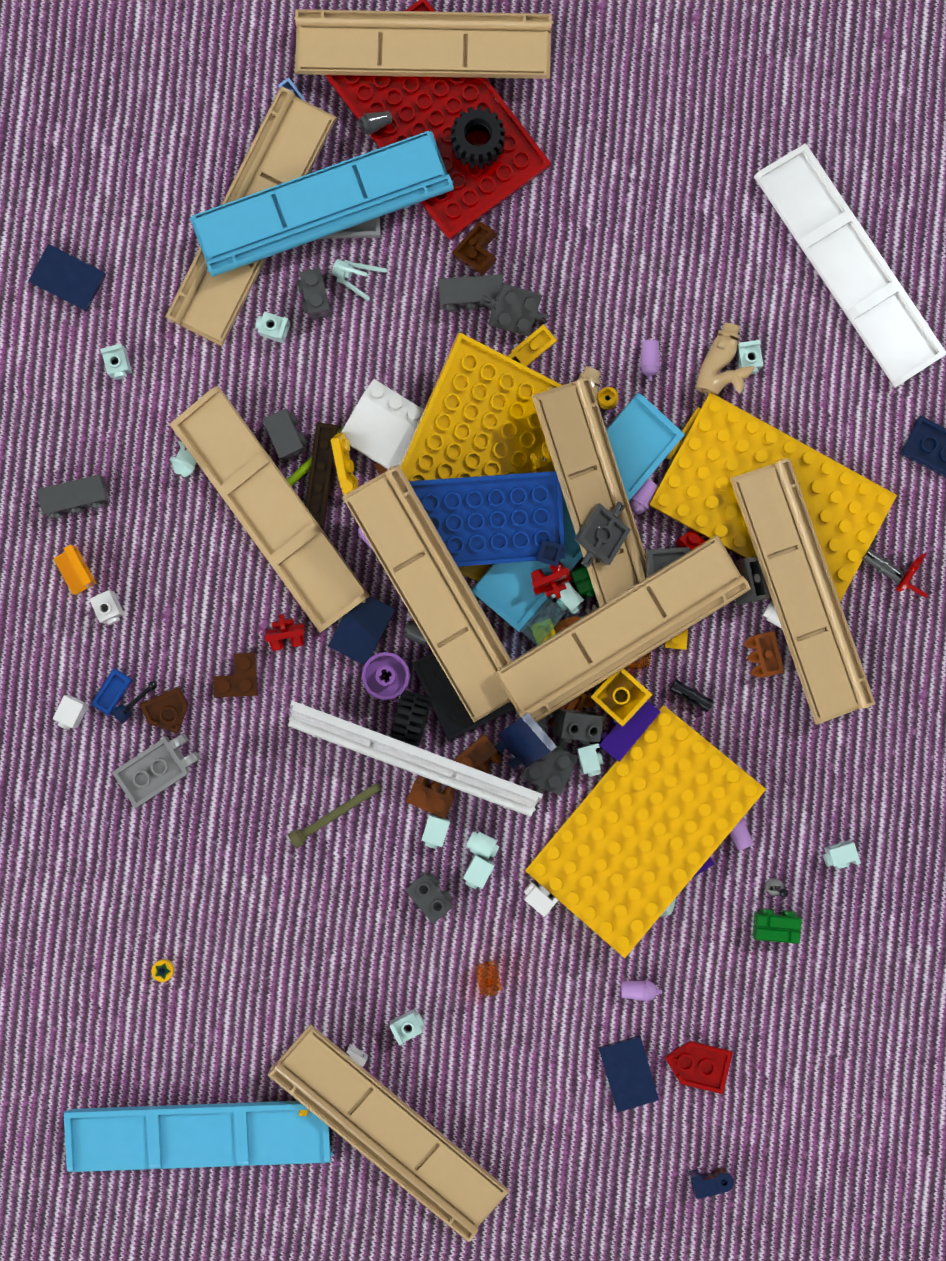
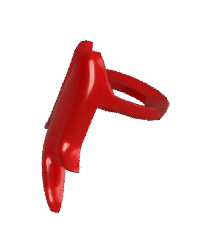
[896,553,929,599]

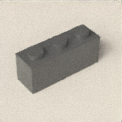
[438,274,503,312]
[36,474,111,519]

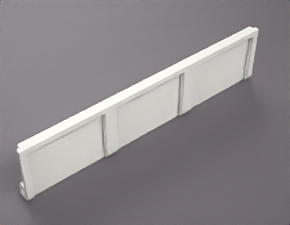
[754,143,946,388]
[288,701,543,817]

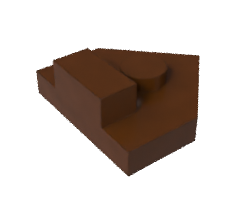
[139,686,189,734]

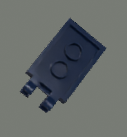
[494,712,557,770]

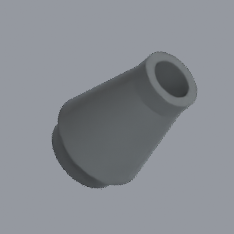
[359,110,393,135]

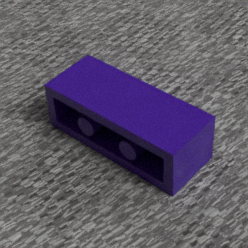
[599,701,660,762]

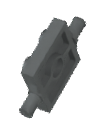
[480,282,549,337]
[574,502,631,567]
[521,739,578,796]

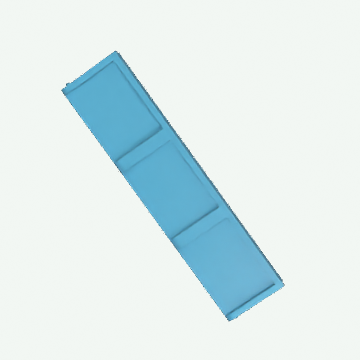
[190,131,454,277]
[471,393,685,632]
[64,1101,333,1172]

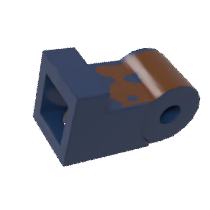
[689,1167,734,1199]

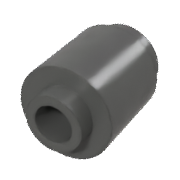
[404,620,429,646]

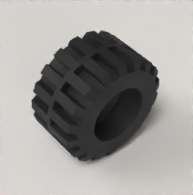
[451,106,505,169]
[390,690,431,747]

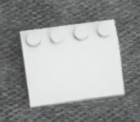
[341,379,424,470]

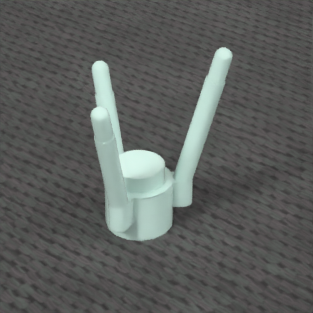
[332,259,387,301]

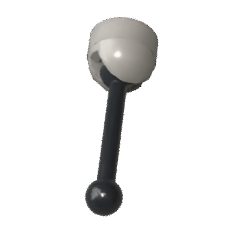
[765,878,788,898]

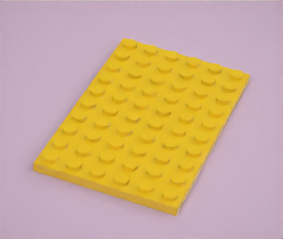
[400,333,562,582]
[649,392,897,601]
[525,705,766,958]

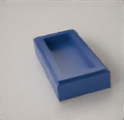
[91,668,133,716]

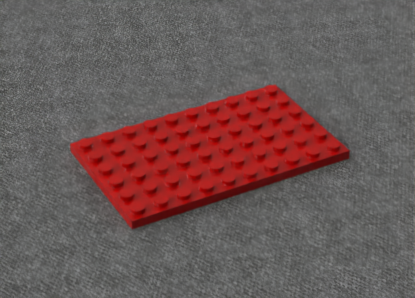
[324,0,551,241]

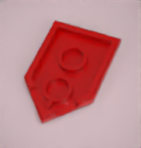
[664,1041,733,1094]

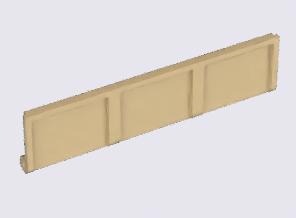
[294,9,554,79]
[165,87,337,346]
[532,377,647,607]
[169,386,370,633]
[730,458,876,725]
[342,464,512,722]
[493,535,751,722]
[267,1024,509,1242]

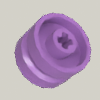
[362,652,411,700]

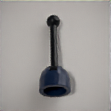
[111,681,157,724]

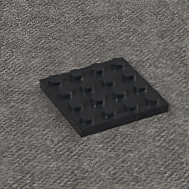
[412,653,515,741]

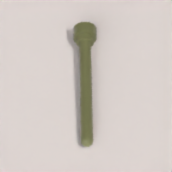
[288,783,381,848]

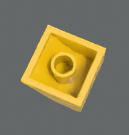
[591,668,652,727]

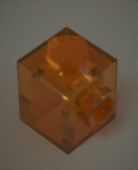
[475,960,502,996]

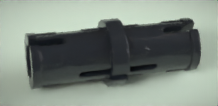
[669,679,713,713]

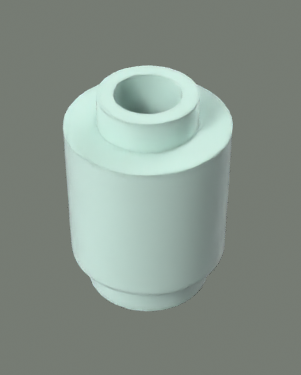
[466,831,500,860]

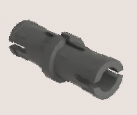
[863,548,905,584]

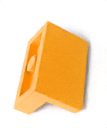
[54,544,97,595]

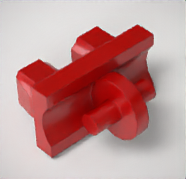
[531,561,571,599]
[265,614,305,651]

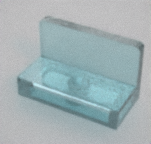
[519,598,565,645]

